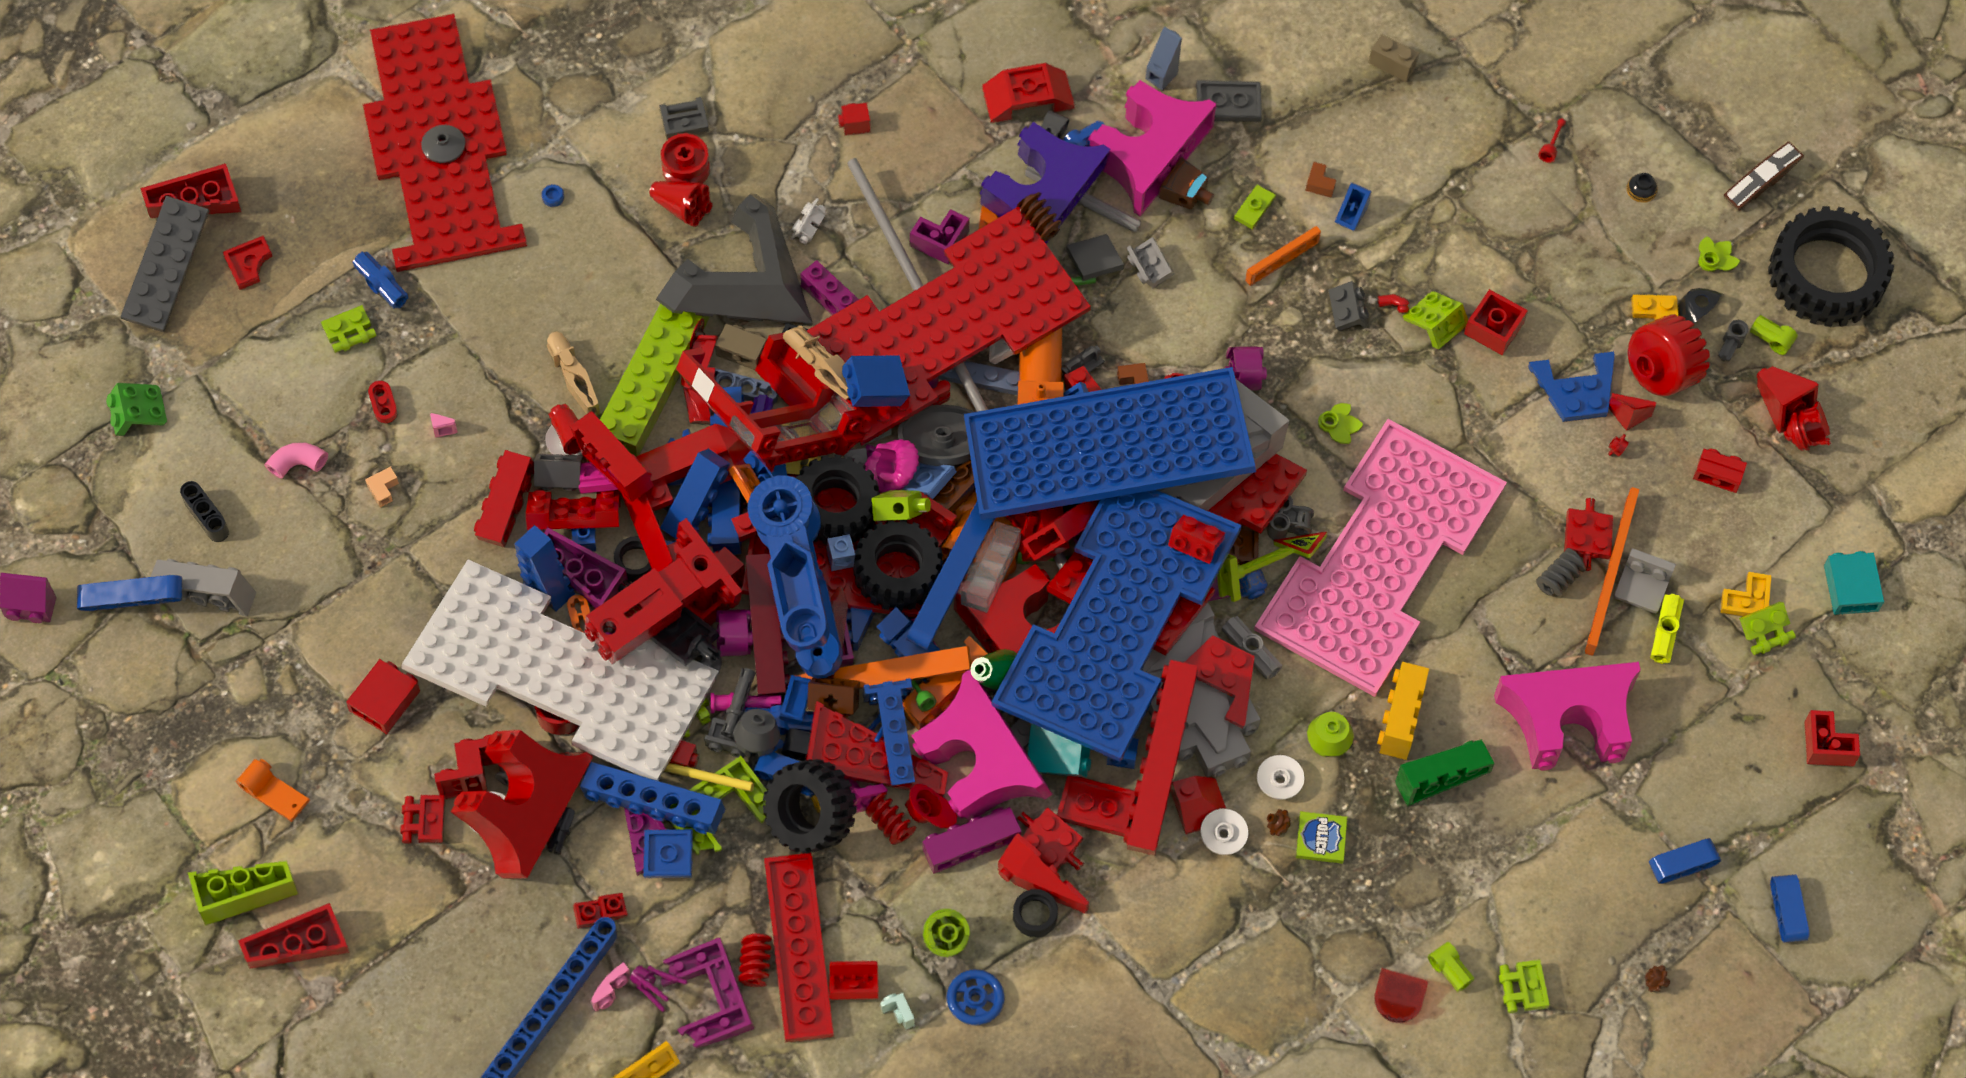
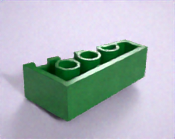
[1395,739,1494,807]

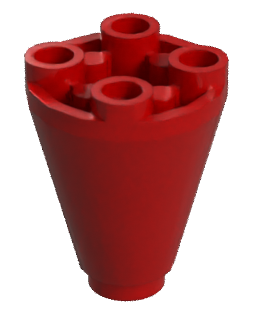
[649,181,712,227]

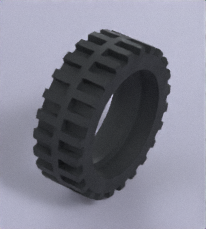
[1768,206,1894,327]

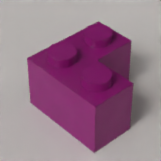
[910,209,970,265]

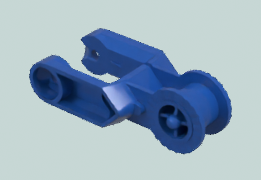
[748,475,843,679]

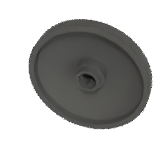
[898,405,974,466]

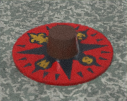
[690,319,706,349]

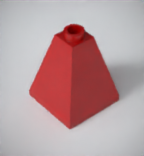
[1757,366,1819,433]

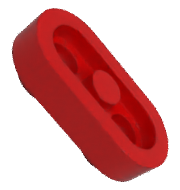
[368,381,397,423]

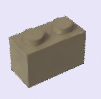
[1369,34,1419,82]
[715,324,767,370]

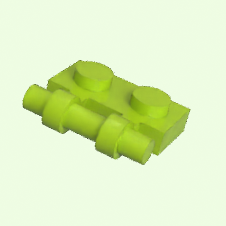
[321,305,377,353]
[1739,602,1796,655]
[1499,960,1550,1014]

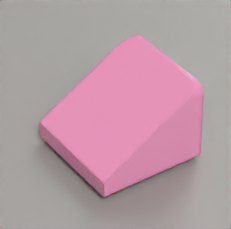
[430,413,458,437]

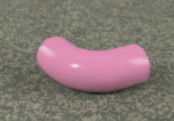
[264,442,328,479]

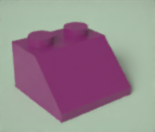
[0,572,57,623]

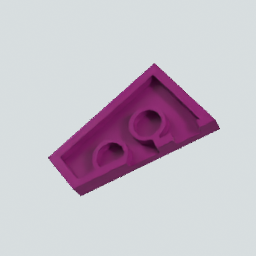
[624,800,666,876]

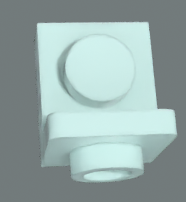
[880,993,915,1029]

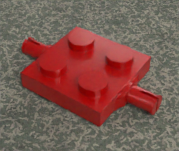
[1564,498,1613,571]
[1017,807,1084,871]

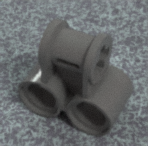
[1267,495,1314,540]

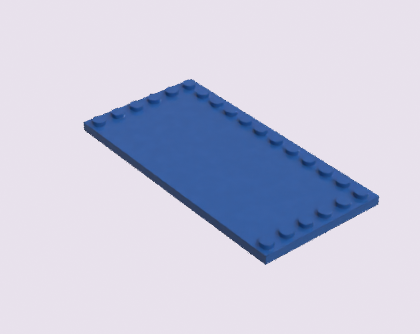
[964,367,1256,520]

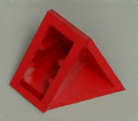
[1609,393,1656,431]

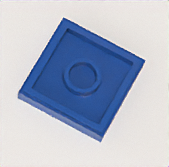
[643,829,693,878]

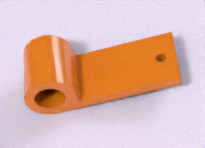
[236,759,310,822]

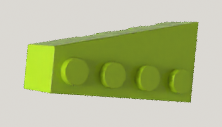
[188,861,298,926]

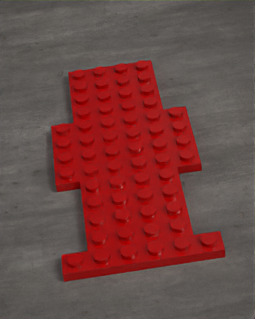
[363,14,527,272]

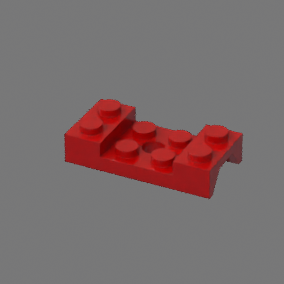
[526,490,621,530]

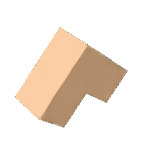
[365,467,399,508]

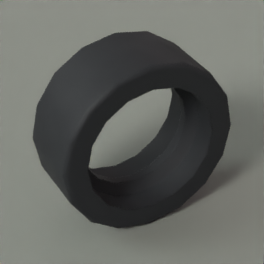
[614,536,652,582]
[1013,889,1058,937]

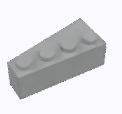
[150,559,256,617]

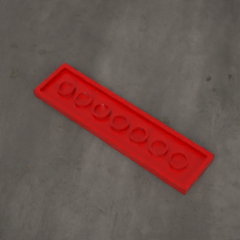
[764,853,834,1043]

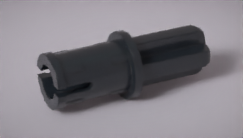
[546,807,575,855]

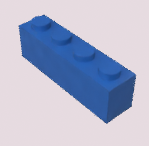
[660,448,730,539]

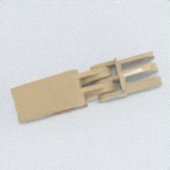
[783,325,849,400]
[547,331,600,416]

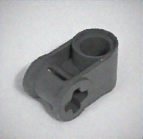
[1041,110,1070,138]

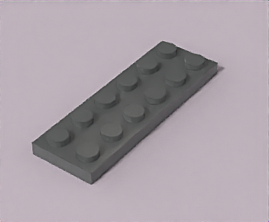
[120,196,209,332]

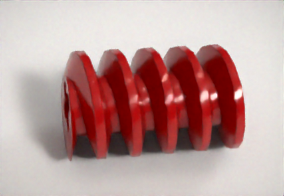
[865,792,916,845]
[738,933,772,987]

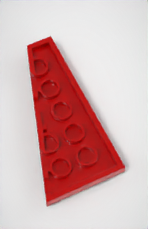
[806,701,948,797]

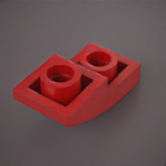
[573,893,627,929]

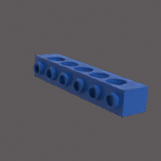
[580,762,725,834]

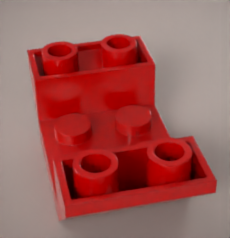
[982,63,1075,123]

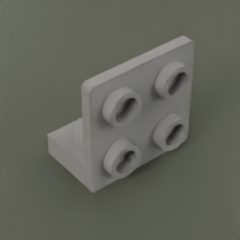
[1614,548,1676,614]

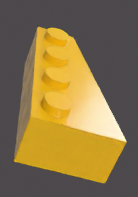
[1377,662,1429,760]

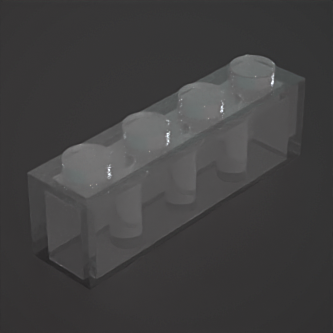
[958,521,1021,613]

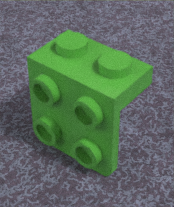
[106,383,167,436]

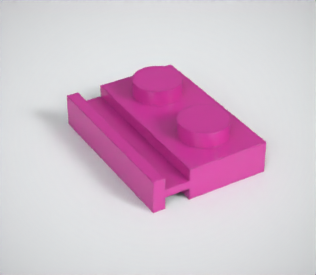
[578,462,618,494]

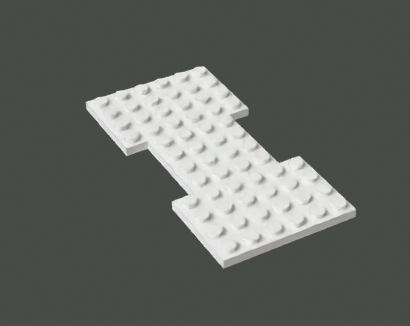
[402,560,719,781]

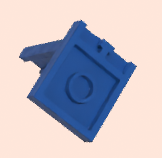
[862,678,915,786]

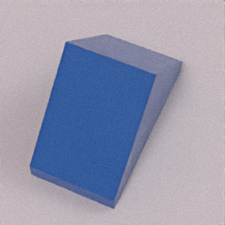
[1335,182,1372,231]

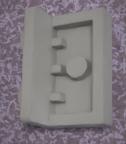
[1127,237,1174,288]

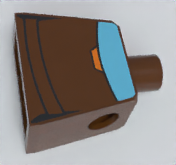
[1159,157,1214,209]

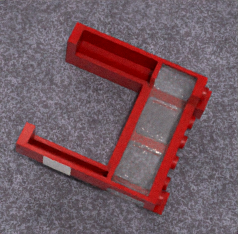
[676,332,866,473]

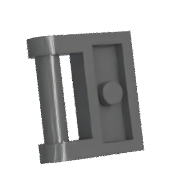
[659,97,709,139]

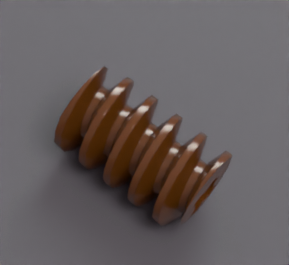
[1016,192,1062,242]

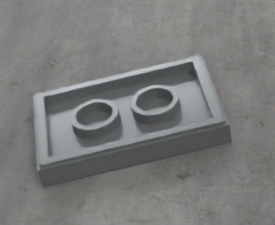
[1196,80,1262,122]

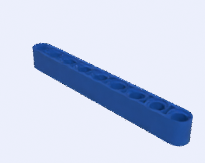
[906,501,995,650]
[480,917,617,1078]

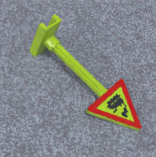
[1217,532,1327,602]

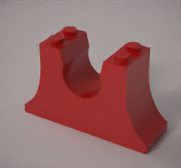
[954,564,1060,654]
[451,730,593,878]

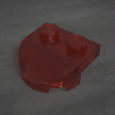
[1374,968,1429,1023]

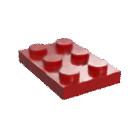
[1057,776,1135,837]

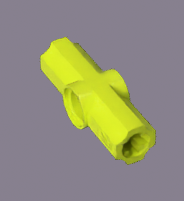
[1650,594,1684,664]

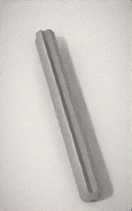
[1025,166,1141,232]

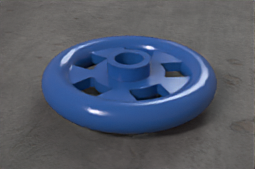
[947,969,1005,1025]

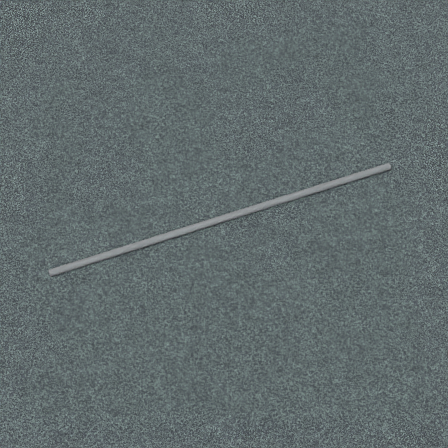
[847,158,1068,570]

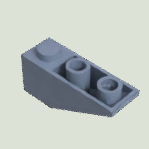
[1145,27,1182,90]

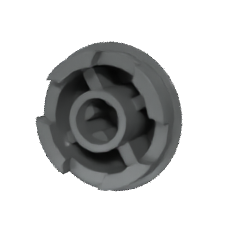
[733,709,780,756]

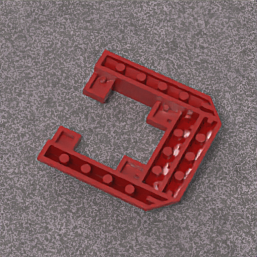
[621,424,758,572]

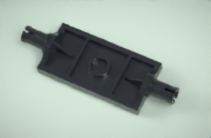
[618,580,721,666]

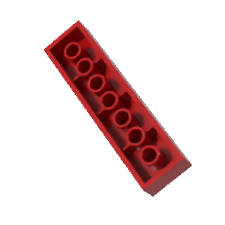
[1123,659,1198,856]

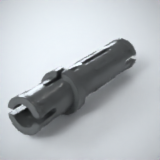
[721,668,756,738]

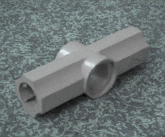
[1222,616,1282,680]

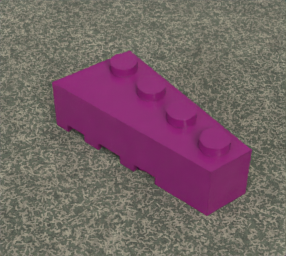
[544,527,628,609]

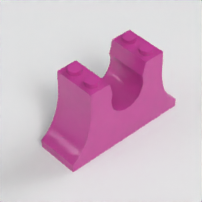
[1089,80,1216,217]
[1494,662,1641,771]
[911,670,1053,821]

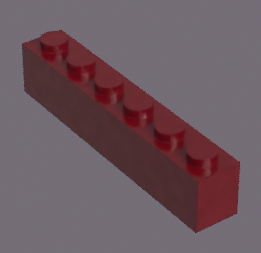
[746,553,790,695]

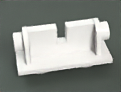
[790,198,826,244]

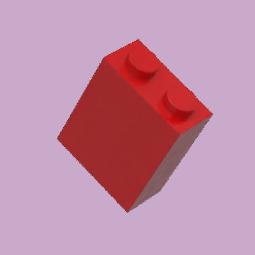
[346,659,420,734]

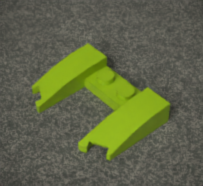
[669,756,767,855]

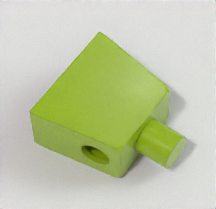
[872,490,931,521]

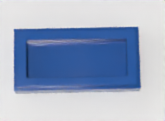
[780,675,811,724]

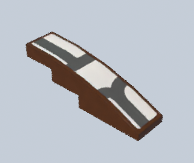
[1723,141,1804,211]

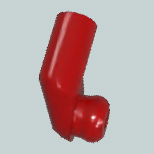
[1377,294,1410,313]

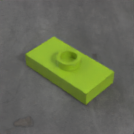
[1234,185,1275,230]

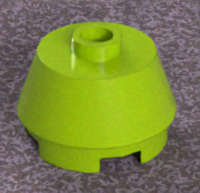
[1307,712,1354,757]
[923,909,970,957]

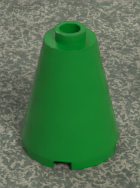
[971,649,1018,694]

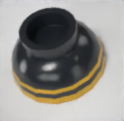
[1626,173,1658,203]

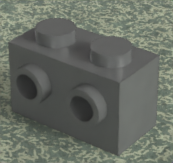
[534,454,583,491]

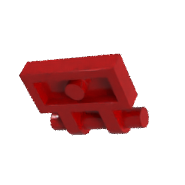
[400,795,445,844]

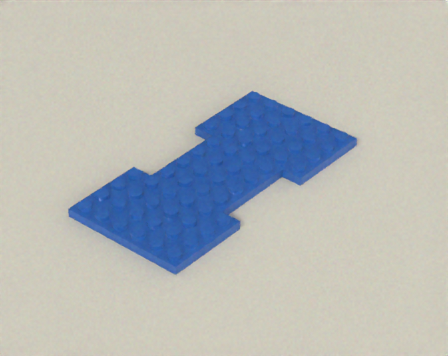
[991,490,1241,762]

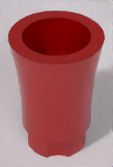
[548,404,581,455]

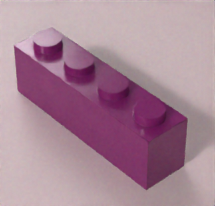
[922,807,1021,874]

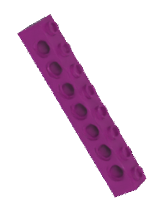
[800,260,939,389]

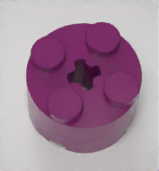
[1225,346,1267,391]
[716,609,753,657]

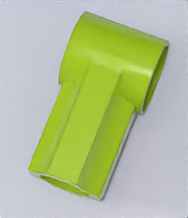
[1749,315,1798,355]
[1427,942,1475,992]

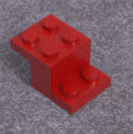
[434,734,495,799]

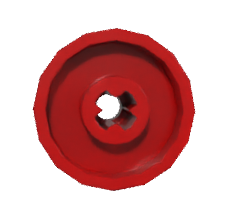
[661,133,710,183]

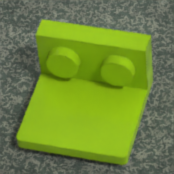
[1403,291,1468,349]

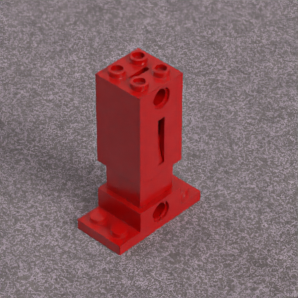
[584,518,742,665]

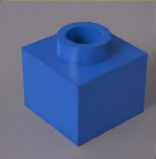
[572,528,597,551]

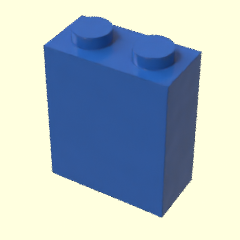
[842,355,910,407]

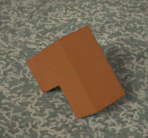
[1305,162,1336,198]
[1117,363,1149,385]

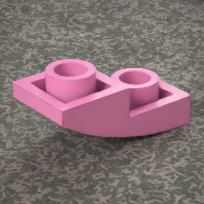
[591,962,630,1012]

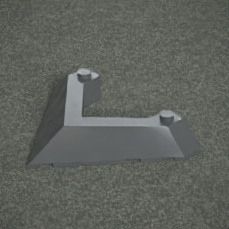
[656,194,813,326]

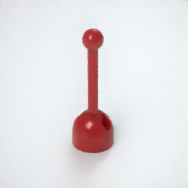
[1538,118,1566,163]

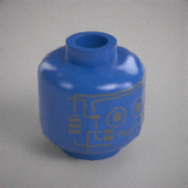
[1239,568,1268,600]

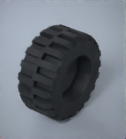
[796,454,880,545]
[853,520,943,611]
[763,759,857,854]

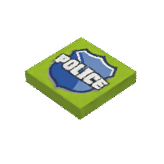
[1296,811,1347,864]

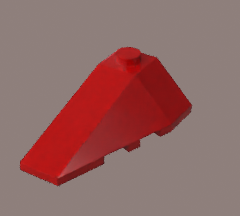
[998,833,1089,914]

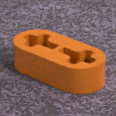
[567,595,590,633]

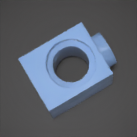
[826,534,855,571]

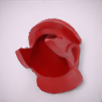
[1783,401,1831,451]

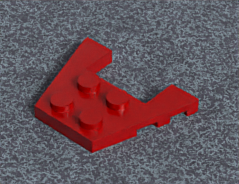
[1161,635,1255,729]

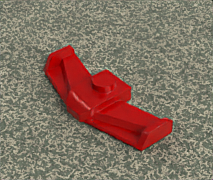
[681,335,718,424]

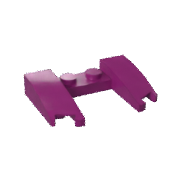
[661,937,755,1048]

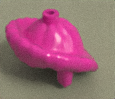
[864,439,919,493]

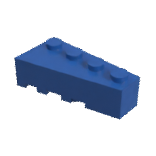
[514,525,575,612]

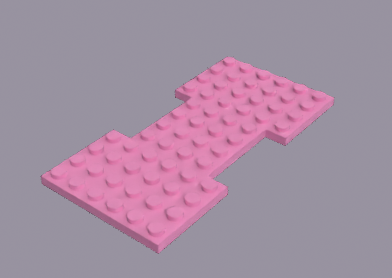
[1254,419,1507,697]

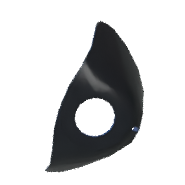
[1678,288,1722,329]

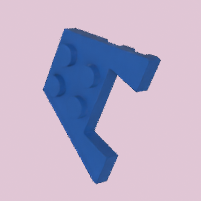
[1528,351,1615,422]

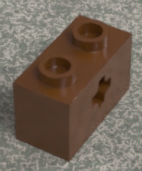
[807,677,860,717]

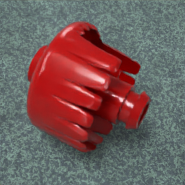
[1628,314,1710,396]

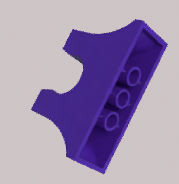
[980,122,1110,244]

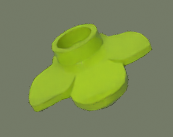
[1698,236,1740,272]
[1318,403,1363,444]

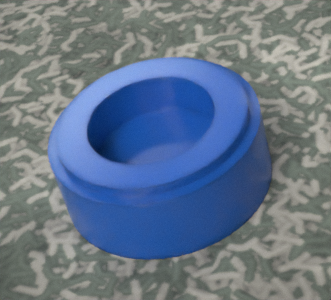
[542,184,564,207]

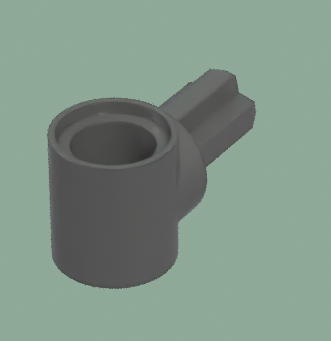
[1718,319,1749,362]

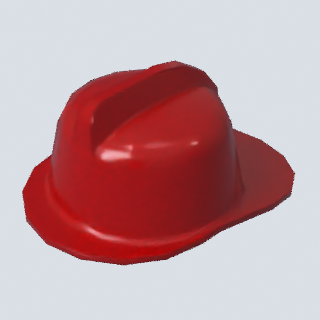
[905,783,957,829]

